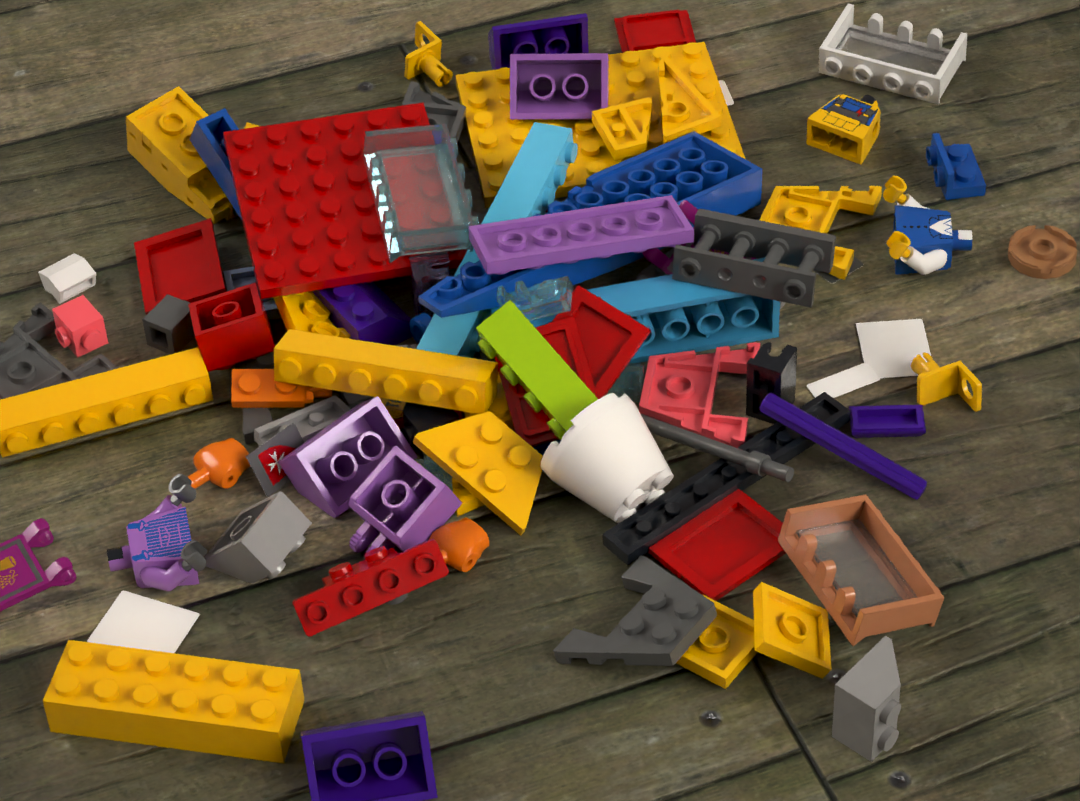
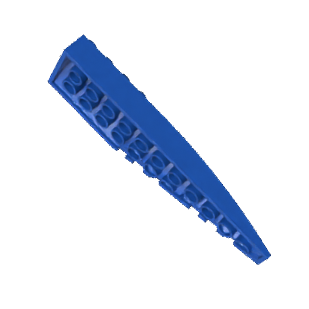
[419,131,763,318]

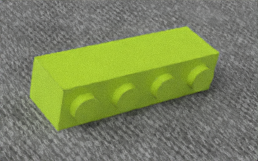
[476,300,598,440]

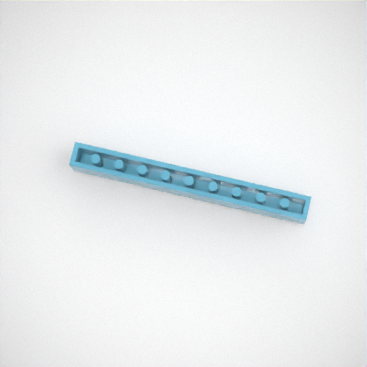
[416,122,578,358]

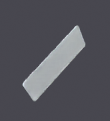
[807,362,880,398]

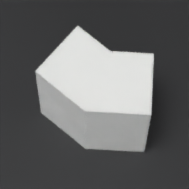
[38,253,96,304]

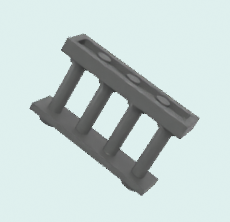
[672,208,836,308]

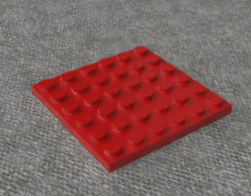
[223,102,467,299]

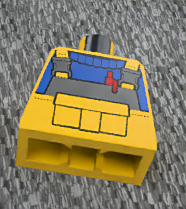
[806,94,881,165]

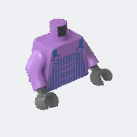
[107,474,207,592]

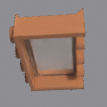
[778,495,944,646]

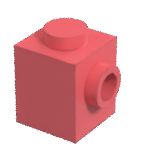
[52,295,108,358]

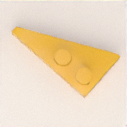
[658,54,721,144]

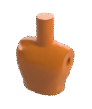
[187,438,251,489]
[429,517,489,572]

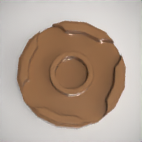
[1007,225,1078,279]

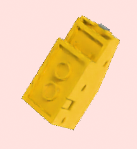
[126,86,238,224]

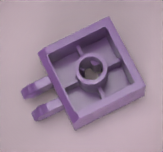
[348,445,462,553]

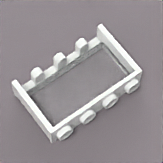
[819,3,967,105]

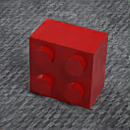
[188,282,275,372]

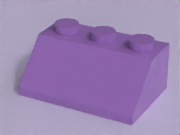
[510,53,609,120]
[278,396,418,518]

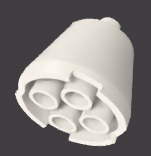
[541,393,674,524]

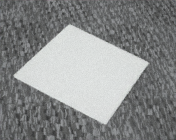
[856,319,931,378]
[87,590,200,653]

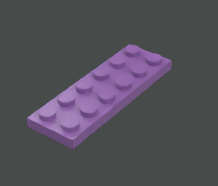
[468,195,694,275]

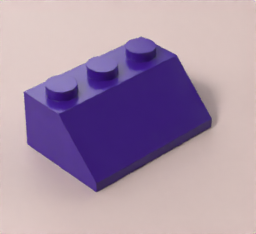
[488,13,589,70]
[312,281,413,346]
[301,711,438,801]

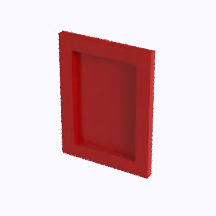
[614,10,696,53]
[134,218,227,315]
[552,285,651,399]
[494,316,599,447]
[649,489,786,601]

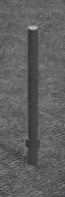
[640,413,794,482]

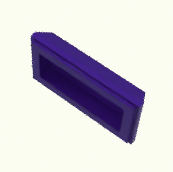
[849,405,926,438]

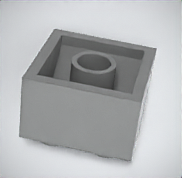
[204,491,312,584]
[832,636,901,762]

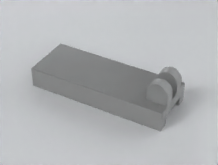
[254,395,351,447]

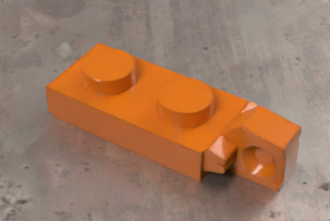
[231,369,332,408]

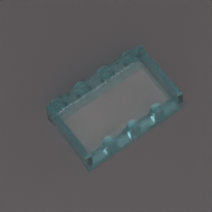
[363,124,479,263]

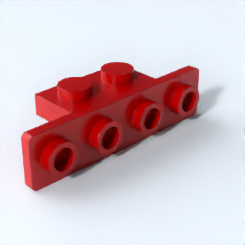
[292,539,449,637]

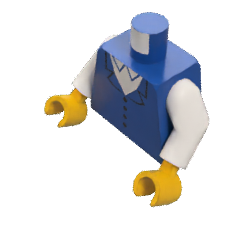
[883,175,972,275]

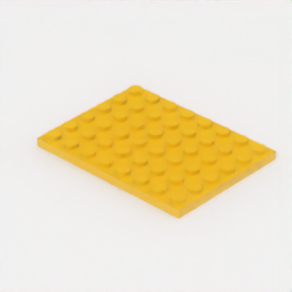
[455,42,745,208]

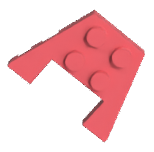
[639,342,760,448]

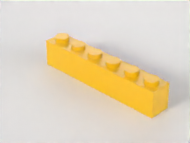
[274,329,498,414]
[0,347,213,458]

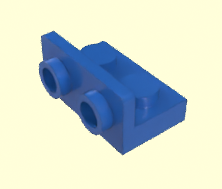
[926,133,986,200]

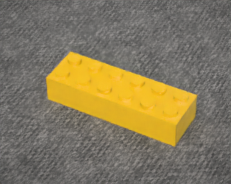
[43,640,305,763]

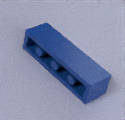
[189,108,242,220]

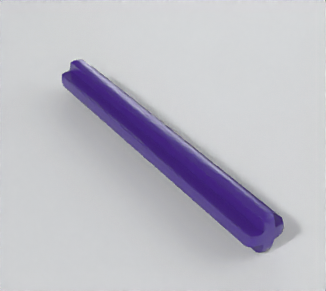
[760,393,927,500]

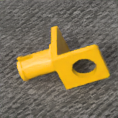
[404,21,453,87]
[911,352,982,412]

